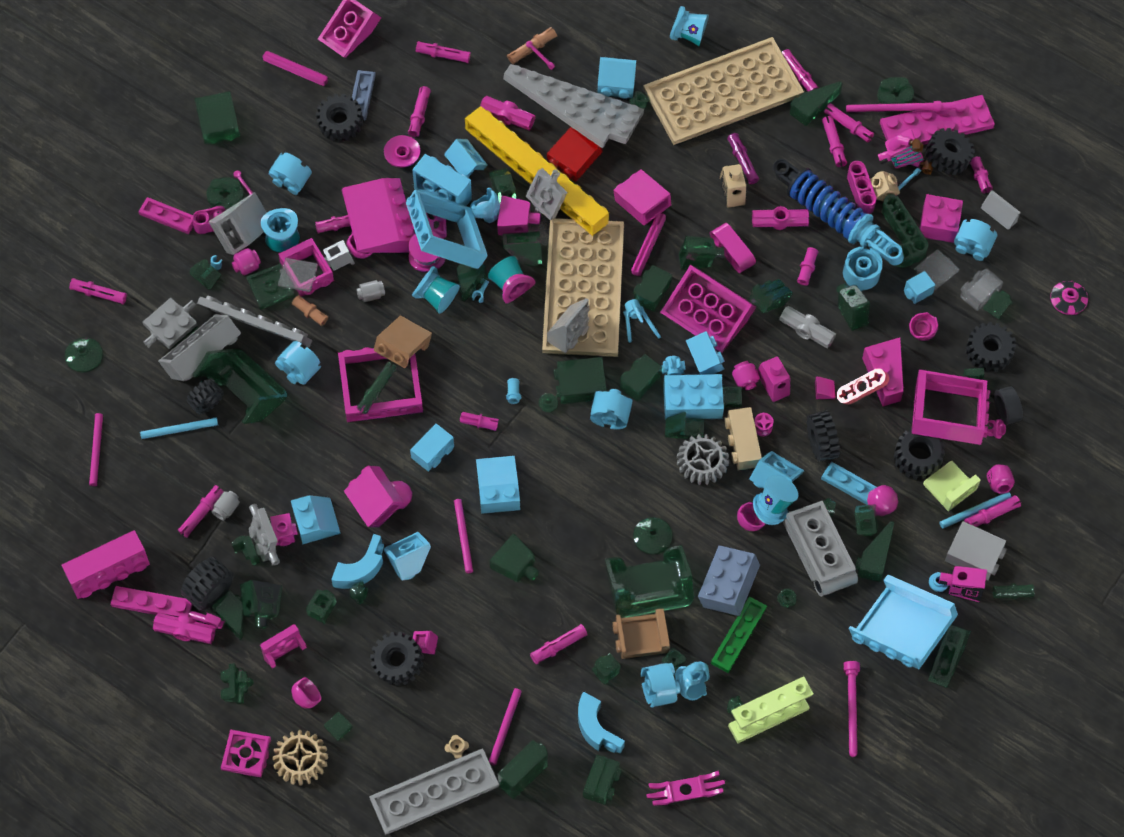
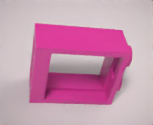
[279,238,334,297]

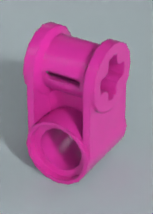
[193,206,226,234]

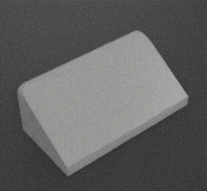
[981,191,1020,229]

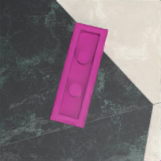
[139,197,193,234]

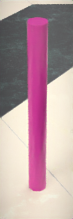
[89,413,103,486]
[454,499,473,573]
[489,688,522,765]

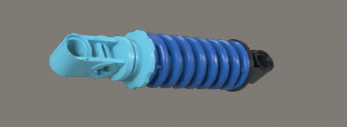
[773,159,904,265]

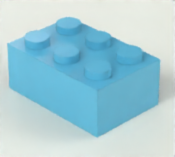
[413,154,472,206]
[663,374,724,420]

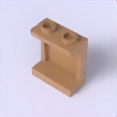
[374,315,432,368]
[613,609,670,659]

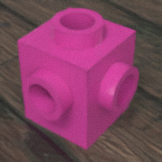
[270,513,297,546]

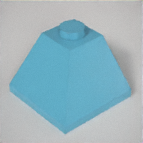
[750,451,804,488]
[384,532,431,581]

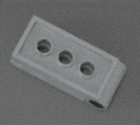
[783,501,858,597]

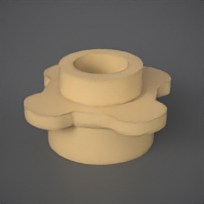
[445,735,469,759]

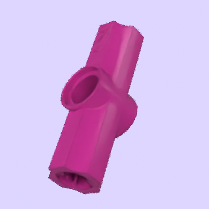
[480,96,535,130]
[752,206,809,230]
[153,613,216,644]

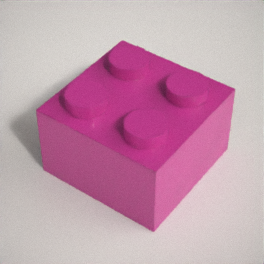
[918,194,963,243]

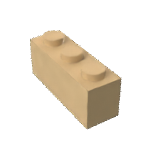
[725,407,762,470]

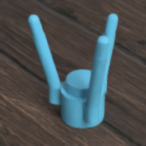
[623,299,661,343]

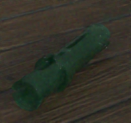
[356,362,397,414]

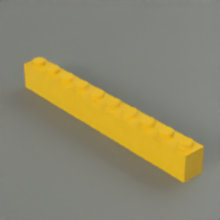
[465,106,609,236]

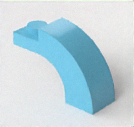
[332,534,384,589]
[578,692,625,753]

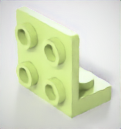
[923,461,981,511]

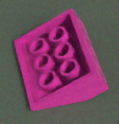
[342,178,415,253]
[660,265,756,353]

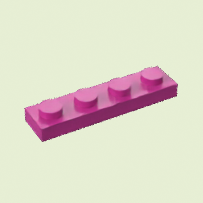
[111,586,193,618]

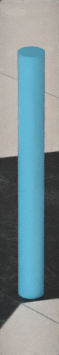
[140,418,218,439]
[940,492,1011,529]

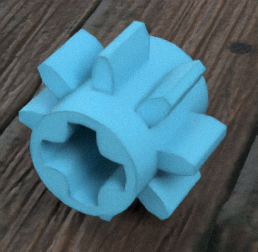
[661,356,686,375]

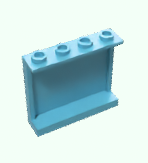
[849,575,958,669]

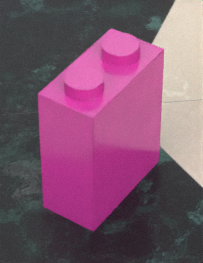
[614,169,672,225]
[344,466,404,527]

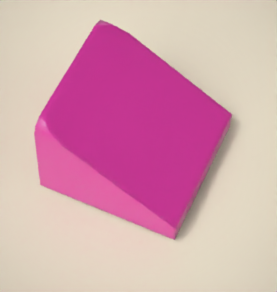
[815,377,835,399]
[413,631,438,654]

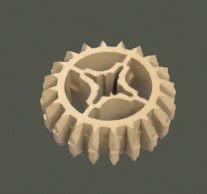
[273,730,328,786]

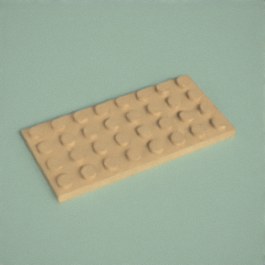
[643,37,804,145]
[542,218,624,357]

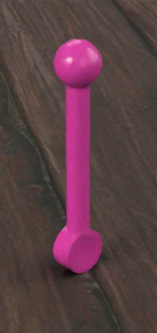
[526,41,555,70]
[234,171,253,195]

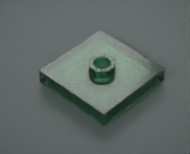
[246,264,295,310]

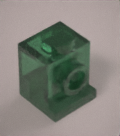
[854,504,878,536]
[306,589,336,624]
[591,653,620,685]

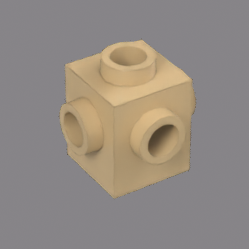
[870,171,900,202]

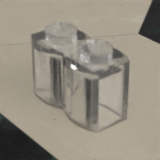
[960,268,1003,311]

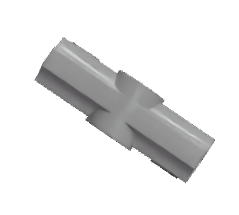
[779,306,836,348]

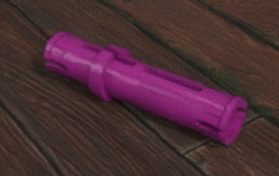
[727,133,759,184]

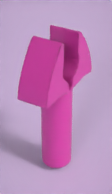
[189,611,224,629]

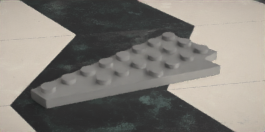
[503,64,644,148]

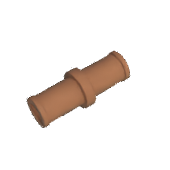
[292,295,329,326]

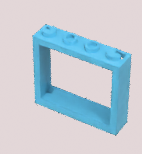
[406,189,488,269]

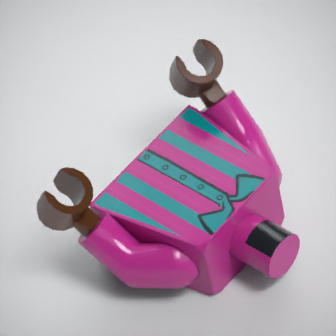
[878,129,933,175]

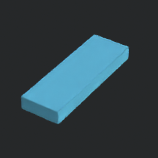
[821,462,877,505]

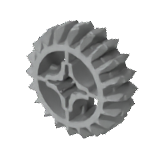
[677,434,729,485]

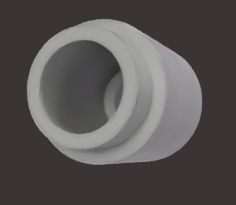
[356,280,385,302]
[212,491,240,521]

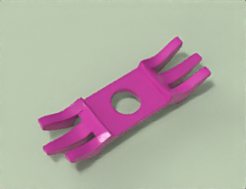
[646,771,725,805]

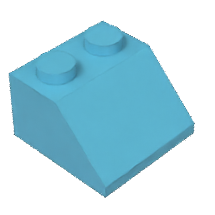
[597,57,636,99]
[291,495,341,544]

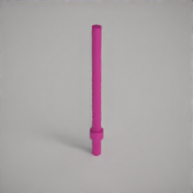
[846,101,956,112]

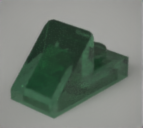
[665,412,704,439]

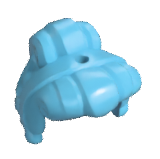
[470,187,500,223]
[675,662,710,700]

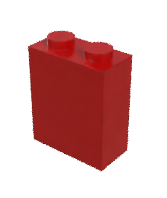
[547,127,602,182]

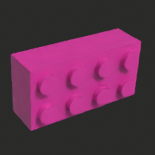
[62,530,150,599]

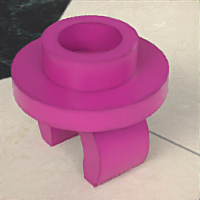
[987,419,1006,439]

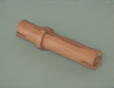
[507,27,557,65]

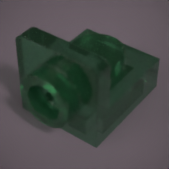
[983,290,1013,320]
[231,535,260,566]

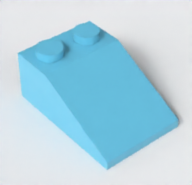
[476,456,520,514]

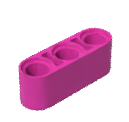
[847,161,877,214]
[710,223,756,273]

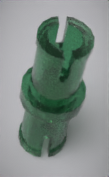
[993,584,1035,599]

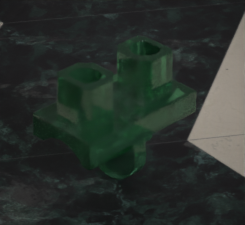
[221,663,253,704]

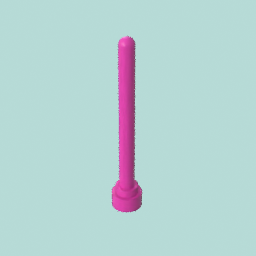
[844,661,860,757]

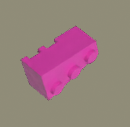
[862,338,903,406]

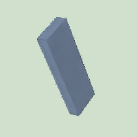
[352,70,376,120]

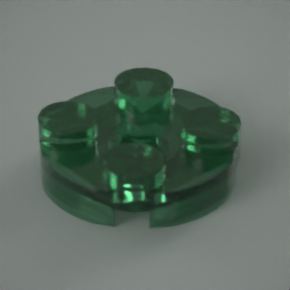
[877,77,914,104]
[206,177,244,212]

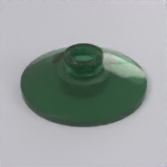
[65,337,103,372]
[633,517,672,554]

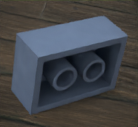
[698,546,760,616]

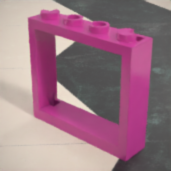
[338,347,423,422]
[912,370,990,445]

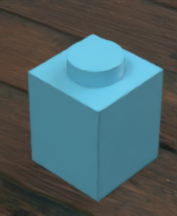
[904,271,935,304]

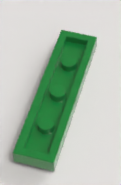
[711,596,767,673]

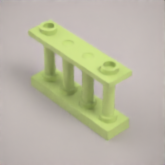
[728,676,813,743]

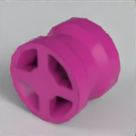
[754,413,774,436]

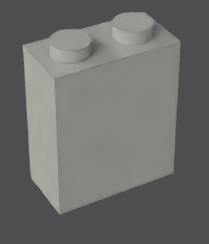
[945,521,1007,580]

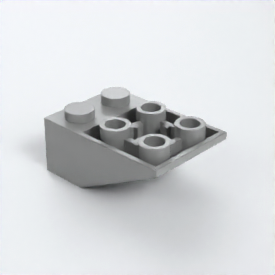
[208,192,267,255]
[547,298,589,354]

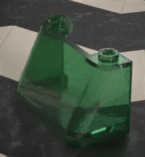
[605,545,694,618]

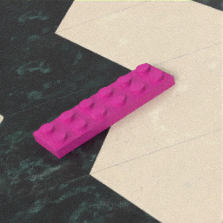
[880,95,995,145]

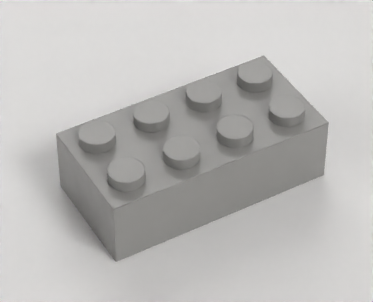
[158,314,241,381]

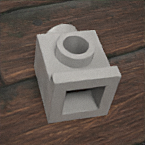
[323,240,355,271]

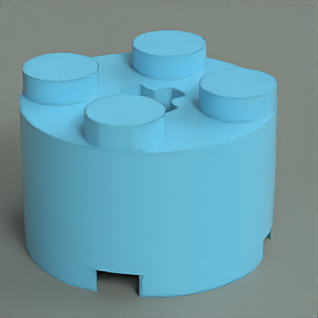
[269,153,312,195]
[954,219,997,261]
[843,247,882,292]
[275,341,321,384]
[590,389,633,429]
[641,663,680,708]

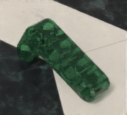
[882,194,928,268]

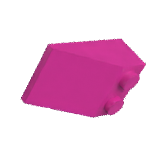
[318,0,381,58]

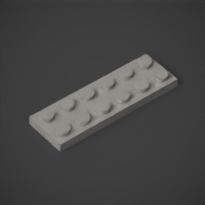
[197,295,312,347]
[369,748,499,835]

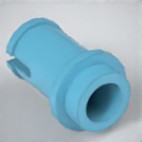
[506,378,521,404]

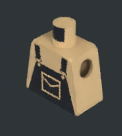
[720,164,746,208]

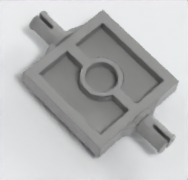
[526,168,568,220]
[143,298,197,349]
[249,504,280,565]

